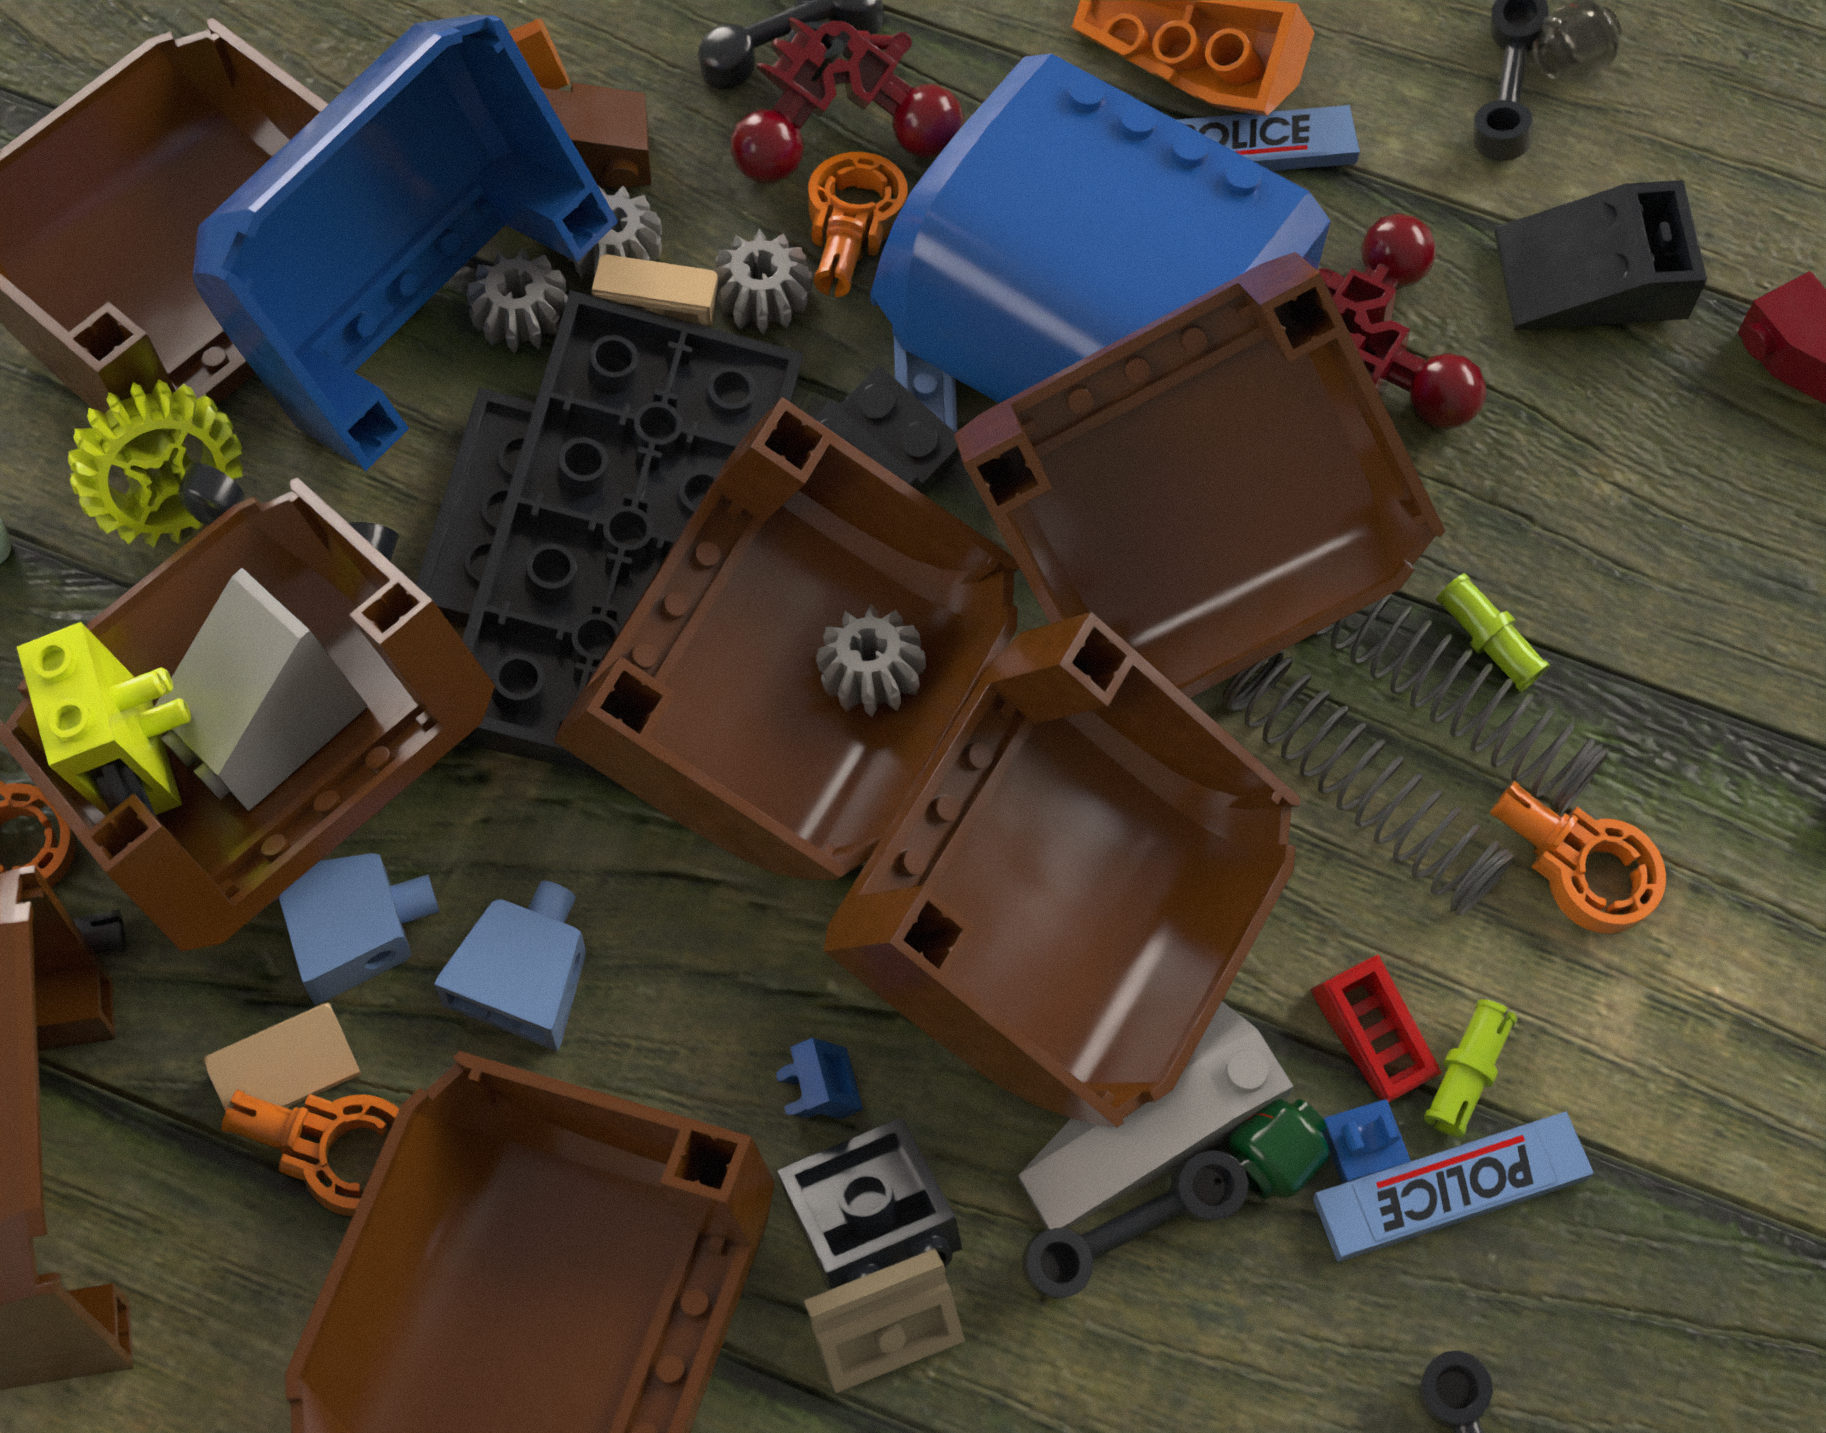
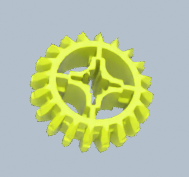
[68,379,243,548]

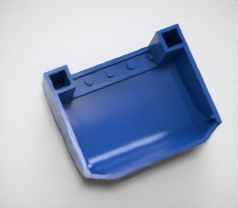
[192,15,618,471]
[870,53,1331,404]

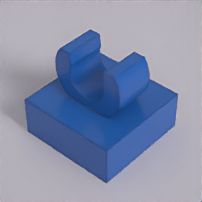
[776,1037,863,1119]
[1322,1099,1411,1184]

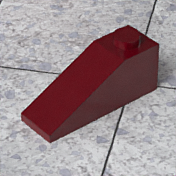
[1737,271,1826,404]

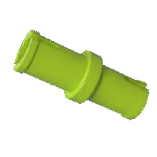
[1436,573,1550,692]
[1424,999,1518,1137]

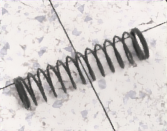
[1314,593,1608,815]
[1222,650,1514,916]

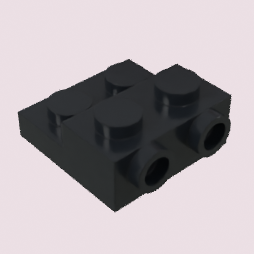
[814,364,961,495]
[777,1117,962,1290]

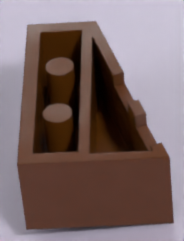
[535,77,652,189]

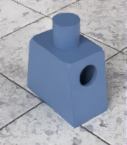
[279,853,440,1005]
[434,881,586,1052]

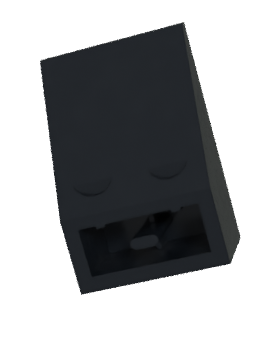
[1494,180,1707,330]

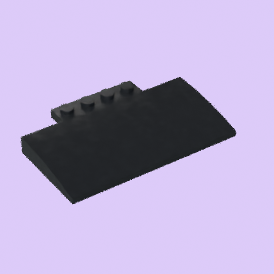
[416,290,803,774]

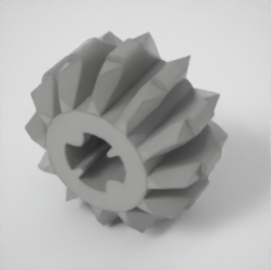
[568,186,662,279]
[713,228,812,335]
[466,248,568,354]
[816,604,926,717]

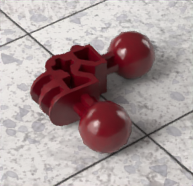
[731,17,965,184]
[1317,213,1487,430]

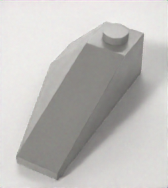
[1018,1002,1293,1230]

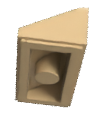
[592,254,718,329]
[203,1003,361,1111]

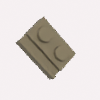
[804,1249,965,1394]

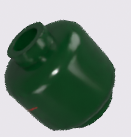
[1228,1099,1329,1200]

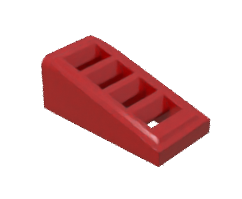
[1310,954,1442,1102]

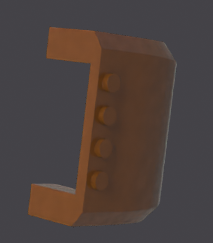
[0,18,328,413]
[954,252,1445,698]
[553,397,1019,880]
[0,477,495,951]
[823,612,1300,1128]
[0,866,134,1390]
[285,1051,775,1433]

